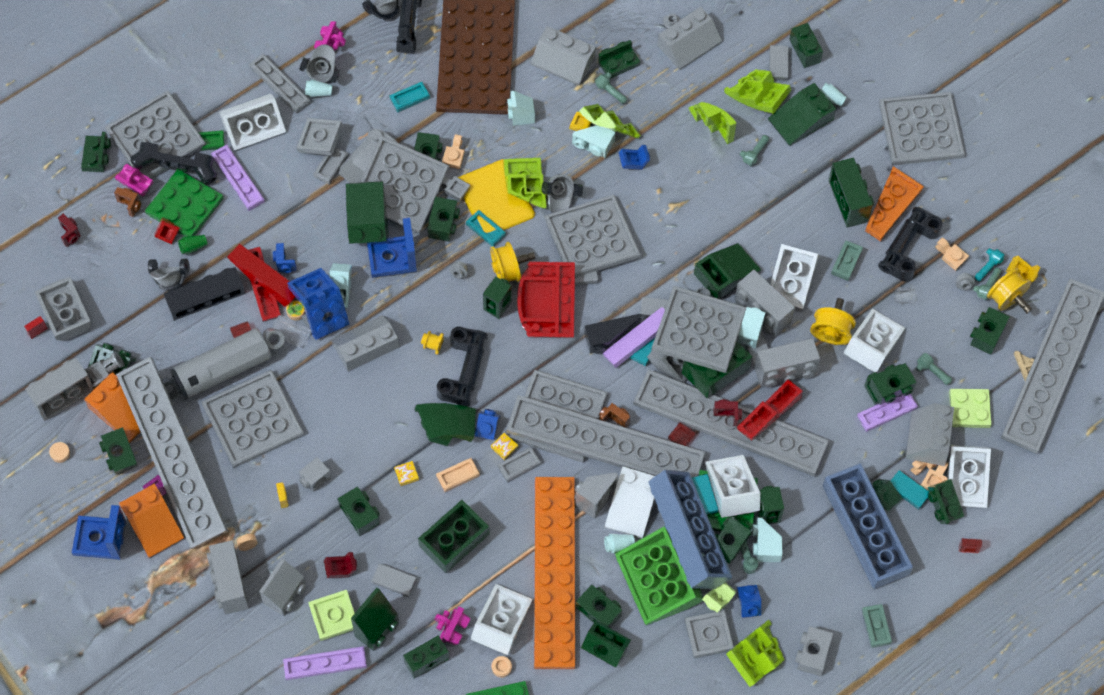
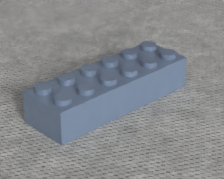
[822,463,913,589]
[648,470,733,589]

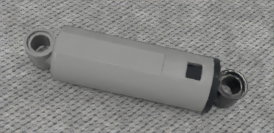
[162,327,285,400]

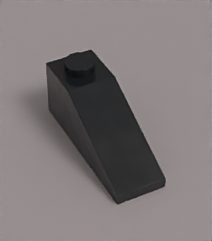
[584,314,641,354]

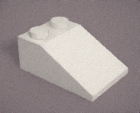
[770,244,820,309]
[844,309,905,372]
[947,445,991,508]
[706,455,760,518]
[605,467,655,539]
[471,584,533,655]

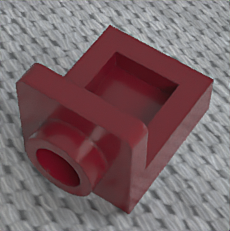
[58,213,81,247]
[713,399,742,426]
[324,552,357,579]

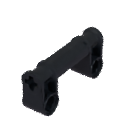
[396,0,422,53]
[878,207,943,282]
[436,326,488,406]

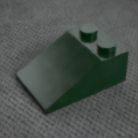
[768,83,836,146]
[346,181,389,244]
[351,587,399,651]

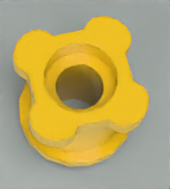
[421,331,444,355]

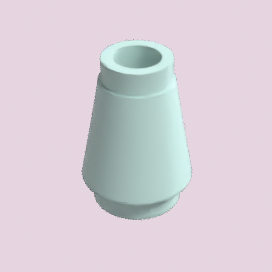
[305,79,332,97]
[821,83,846,106]
[604,534,635,553]

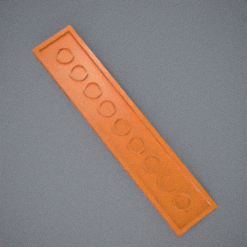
[534,477,575,669]

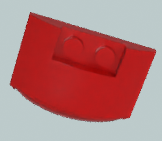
[517,262,575,338]

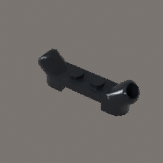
[130,142,217,184]

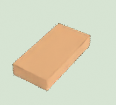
[436,458,480,492]

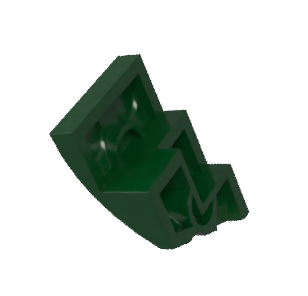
[414,403,476,446]

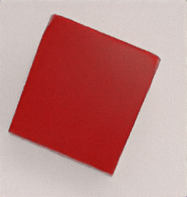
[154,217,180,244]

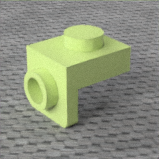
[702,582,736,613]

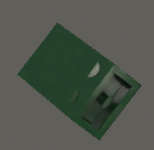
[694,243,761,299]

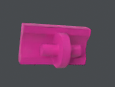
[314,21,346,51]
[115,164,154,196]
[434,606,471,645]

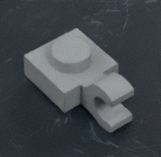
[440,176,470,202]

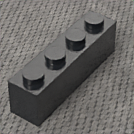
[164,267,245,321]

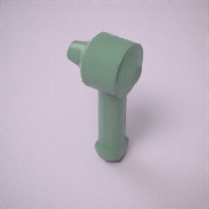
[594,72,627,104]
[740,135,769,167]
[973,268,1002,300]
[916,353,952,385]
[741,542,758,574]

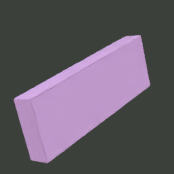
[857,394,918,432]

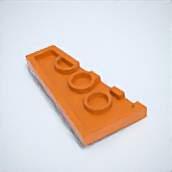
[865,166,924,241]

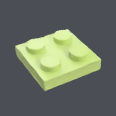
[949,389,991,428]
[308,590,355,641]

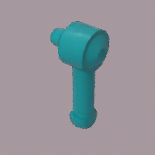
[975,248,1005,281]

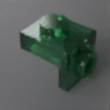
[871,479,902,511]

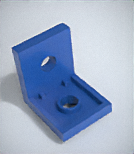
[367,218,417,278]
[287,268,350,340]
[72,505,127,560]

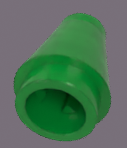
[178,235,207,255]

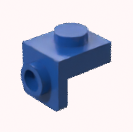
[618,145,650,170]
[273,243,297,273]
[475,409,500,440]
[737,585,762,618]

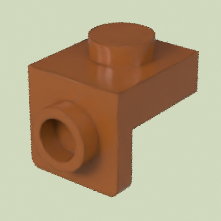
[114,187,141,217]
[599,403,630,428]

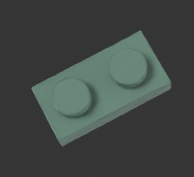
[831,240,863,281]
[862,604,892,648]

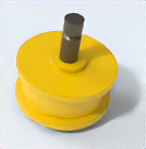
[490,242,535,282]
[987,268,1032,314]
[810,298,856,345]

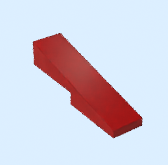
[227,244,295,307]
[249,247,281,322]
[737,380,803,441]

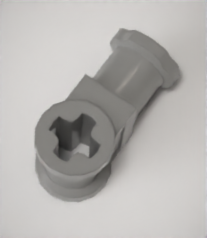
[84,352,124,387]

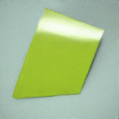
[724,69,792,113]
[688,102,737,144]
[579,104,641,139]
[503,158,546,209]
[726,620,784,687]

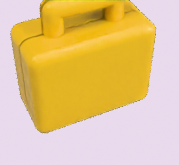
[457,159,535,233]

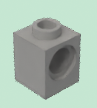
[299,457,331,492]

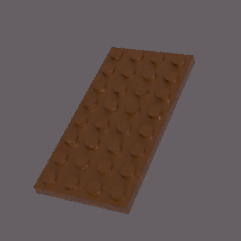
[436,0,515,115]

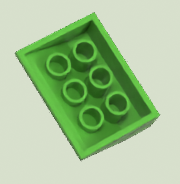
[615,526,704,625]

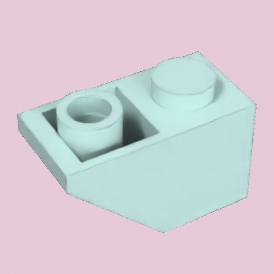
[507,91,535,126]
[572,125,615,158]
[330,263,352,308]
[737,307,765,349]
[752,518,782,562]

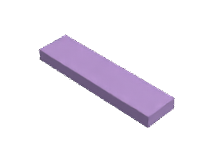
[211,145,265,211]
[603,307,665,368]
[283,646,367,680]

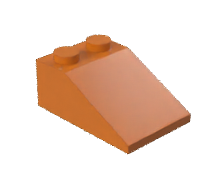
[84,372,141,443]
[119,483,184,558]

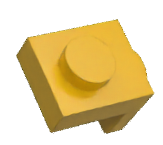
[1006,256,1040,283]

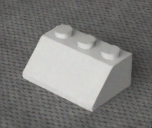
[219,94,286,150]

